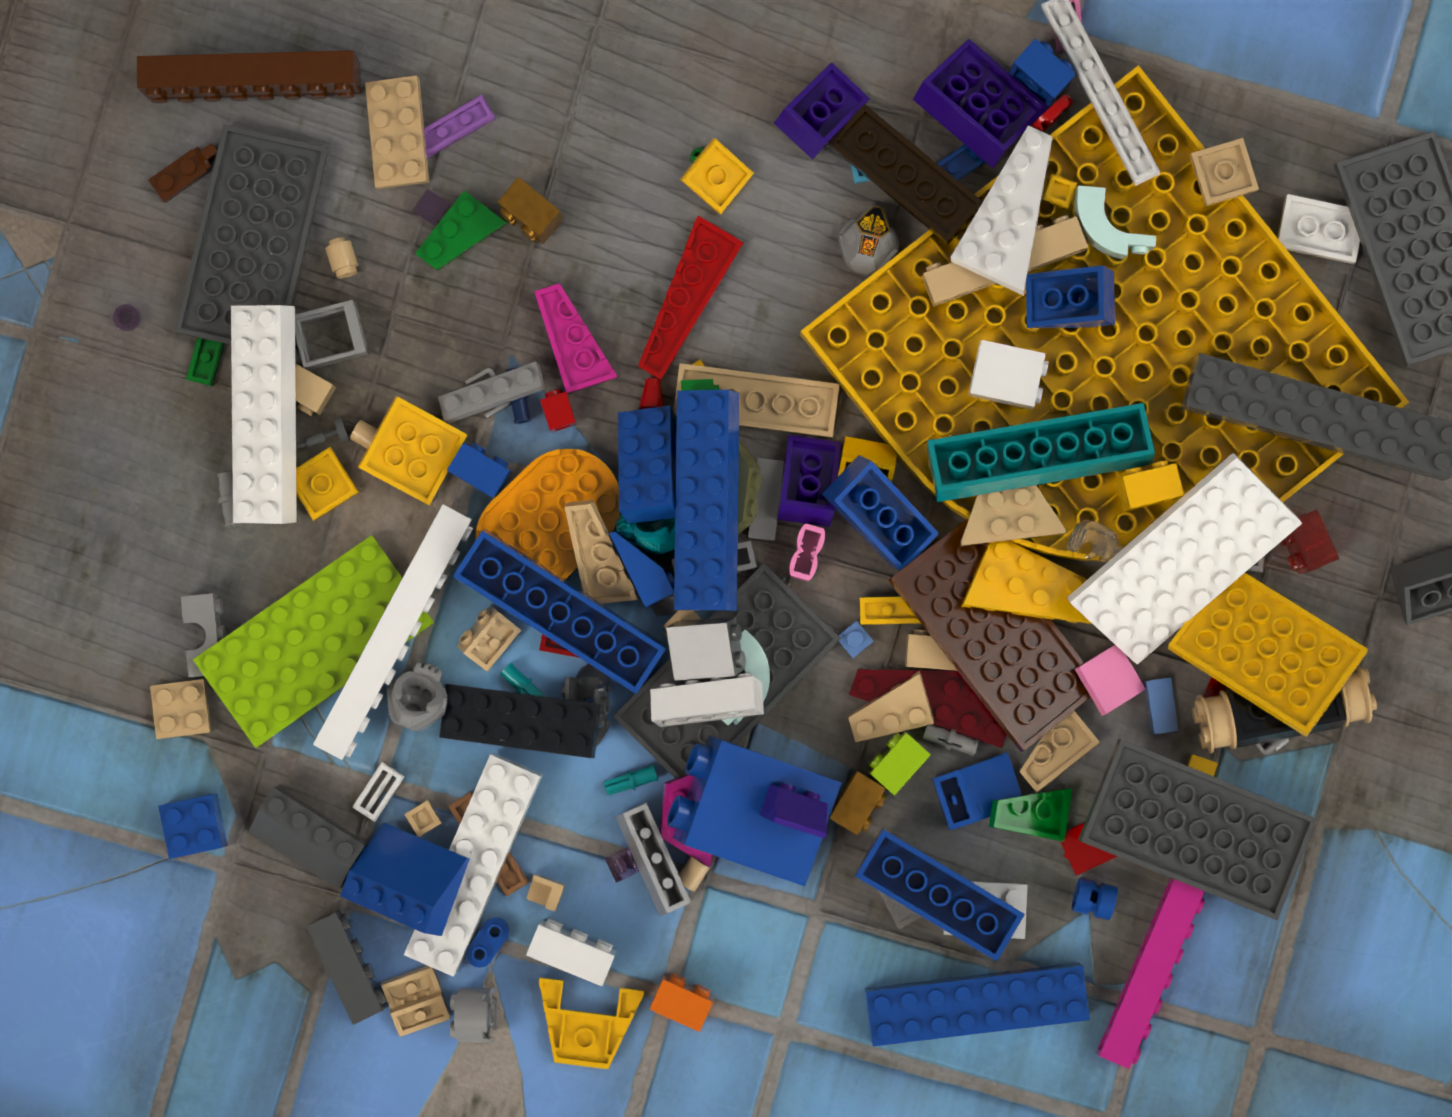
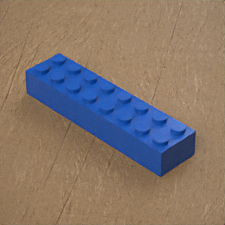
[674,390,739,611]
[453,528,666,694]
[865,963,1090,1046]

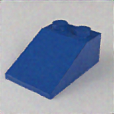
[1026,266,1115,328]
[610,531,674,609]

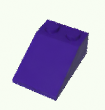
[774,62,870,160]
[777,435,841,527]

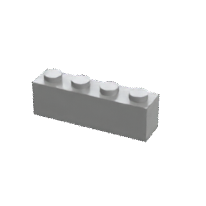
[616,803,691,916]

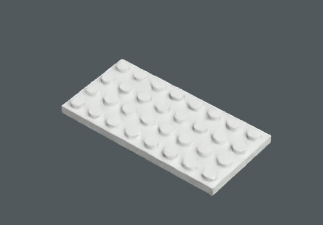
[1067,453,1302,665]

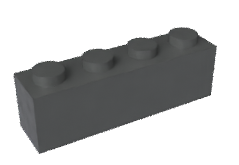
[306,910,387,1025]

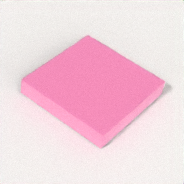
[1075,645,1146,716]

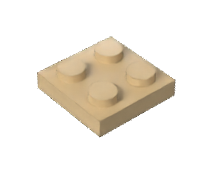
[1190,138,1259,207]
[150,679,212,739]

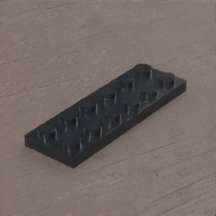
[439,684,601,758]

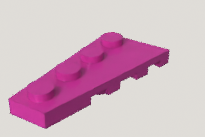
[534,283,618,394]

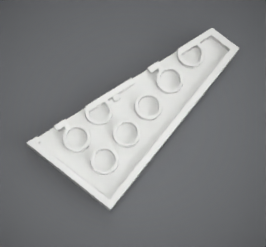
[951,126,1052,296]

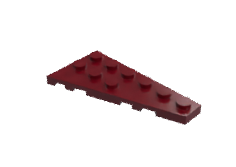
[849,669,1007,748]

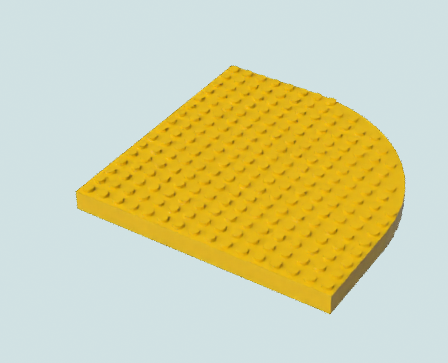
[800,65,1409,562]

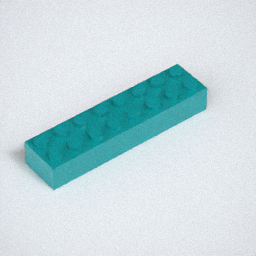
[927,403,1155,502]

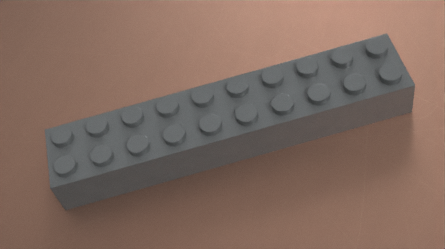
[1180,353,1452,481]

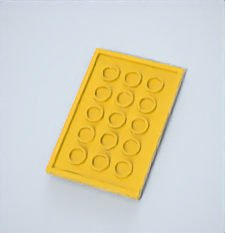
[1168,573,1368,737]

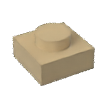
[404,800,442,837]

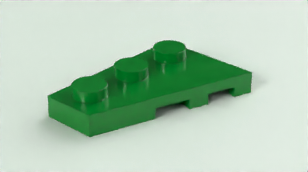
[415,191,507,271]
[989,788,1072,842]

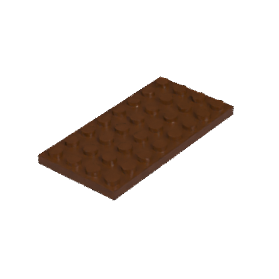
[888,519,1091,752]

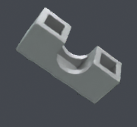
[181,593,226,678]

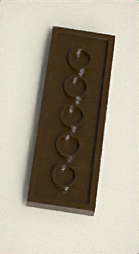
[828,104,983,245]

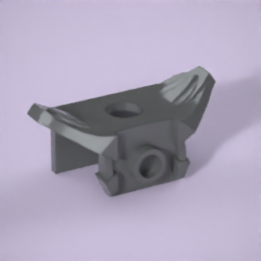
[561,663,612,747]

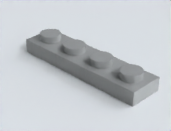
[438,361,546,424]

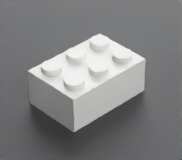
[526,918,617,986]

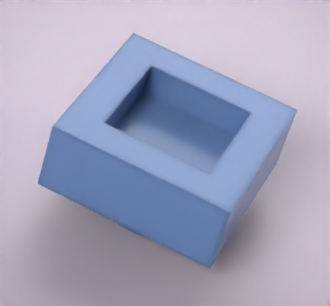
[838,621,874,658]

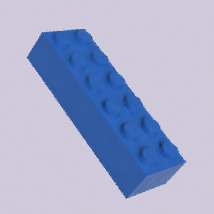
[854,828,1025,961]

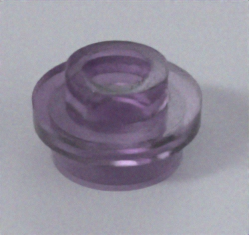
[113,304,141,331]

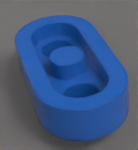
[466,917,510,968]

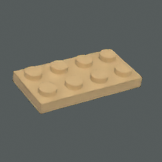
[365,75,430,189]

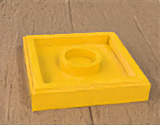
[679,138,754,214]
[296,447,360,521]

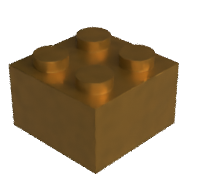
[498,177,563,244]
[829,770,887,835]

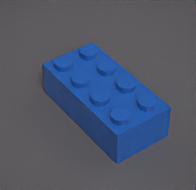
[618,406,677,524]
[822,455,939,571]

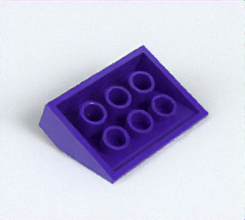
[912,39,1049,168]

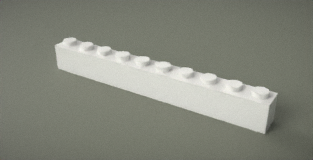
[313,505,473,760]

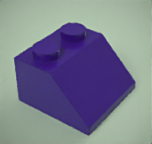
[760,782,828,839]

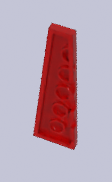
[638,216,744,380]

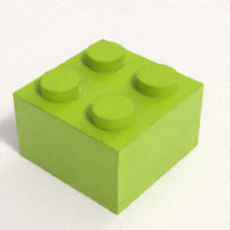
[868,732,931,796]

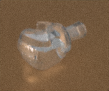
[1067,519,1125,563]

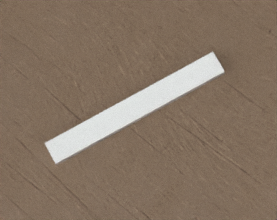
[1041,0,1160,186]

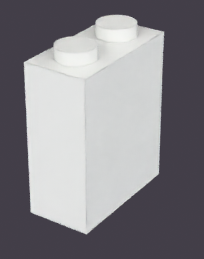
[968,340,1049,409]

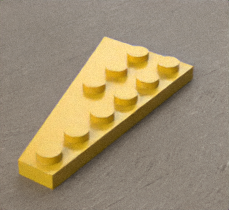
[961,540,1095,626]

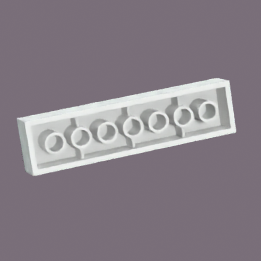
[231,305,297,524]
[404,753,543,977]

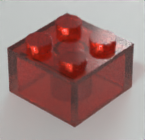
[1280,509,1340,574]

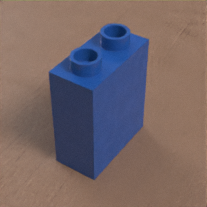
[667,735,842,886]

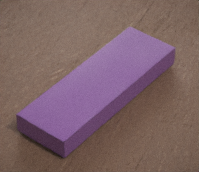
[424,94,496,159]

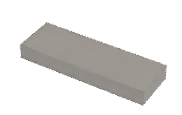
[748,458,784,541]

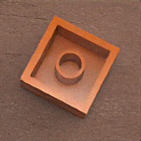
[650,972,714,1032]

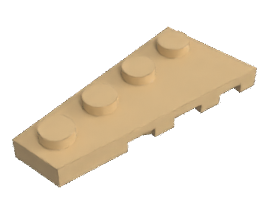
[565,500,639,604]

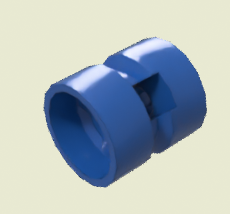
[1071,877,1118,921]

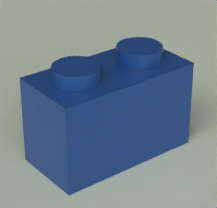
[447,442,512,499]

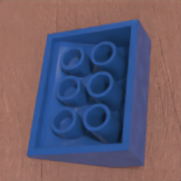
[340,823,470,936]

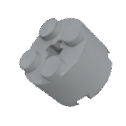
[450,988,498,1043]

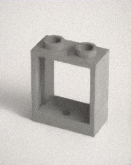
[295,300,369,371]

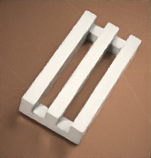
[352,762,405,822]

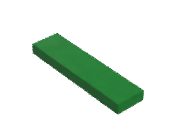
[186,338,224,387]

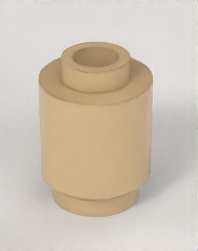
[325,237,358,279]

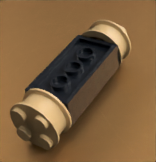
[1192,665,1377,754]

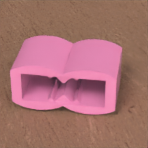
[789,523,825,582]

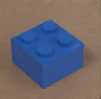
[1009,39,1076,109]
[158,793,228,859]

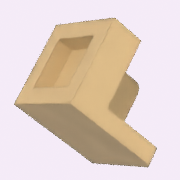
[527,873,565,911]

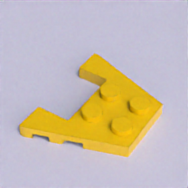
[539,977,644,1069]

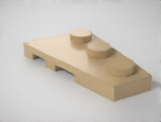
[848,671,934,742]

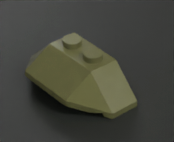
[738,439,762,535]

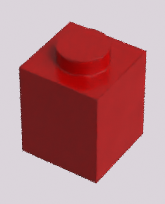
[540,389,577,433]

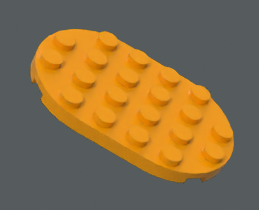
[476,449,621,580]

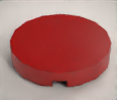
[1031,94,1073,132]

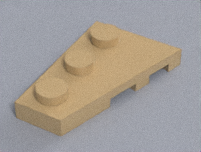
[1019,711,1100,793]

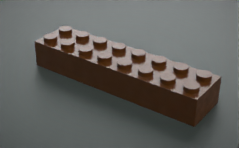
[137,50,361,103]

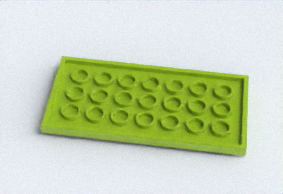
[193,535,434,748]

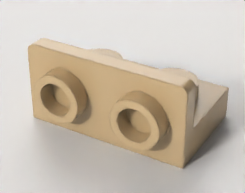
[457,605,521,672]

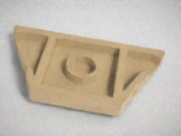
[960,485,1066,546]

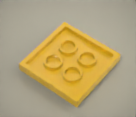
[358,396,467,506]

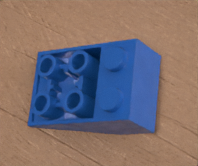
[931,752,1022,830]

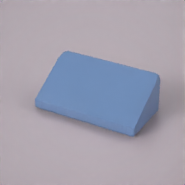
[1144,677,1179,735]

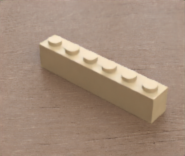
[922,215,1088,307]

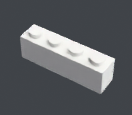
[650,673,764,727]

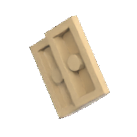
[381,965,451,1037]

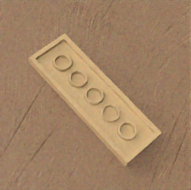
[674,363,839,438]

